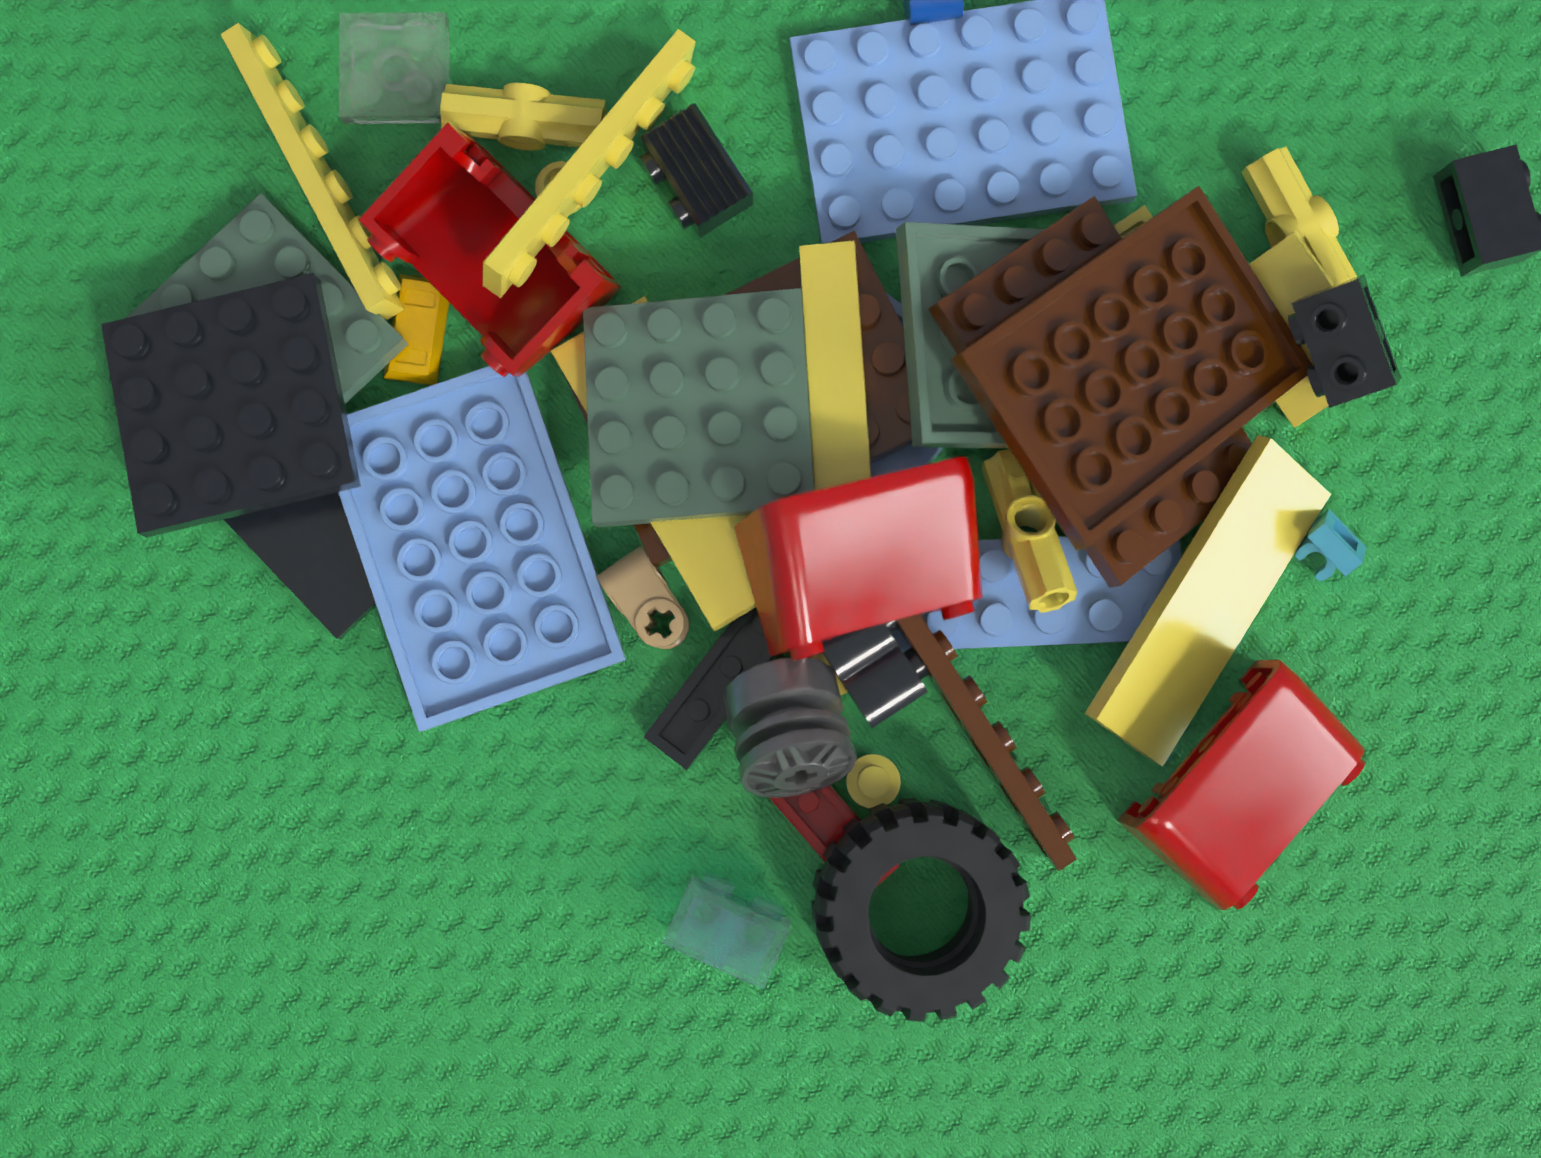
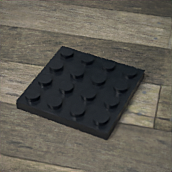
[101,273,361,538]

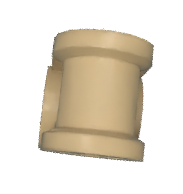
[597,545,689,649]

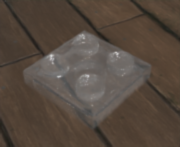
[339,12,449,124]

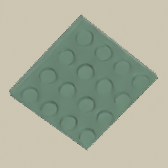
[103,193,408,404]
[896,222,1044,448]
[583,288,815,527]

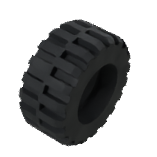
[811,798,1031,1022]

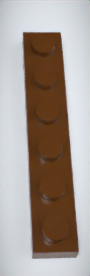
[895,613,1077,871]

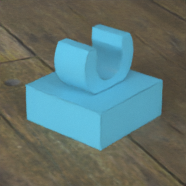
[1295,509,1367,581]

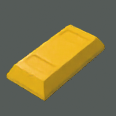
[384,274,449,385]

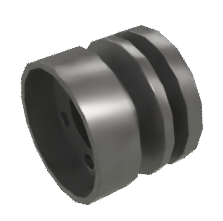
[723,658,857,798]

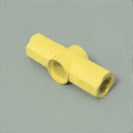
[440,83,607,151]
[1241,146,1357,285]
[982,449,1077,613]

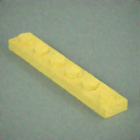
[221,23,405,320]
[483,29,696,298]

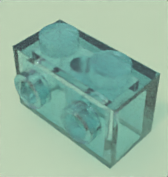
[662,873,791,990]

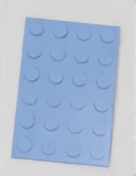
[790,0,1137,244]
[338,366,627,732]

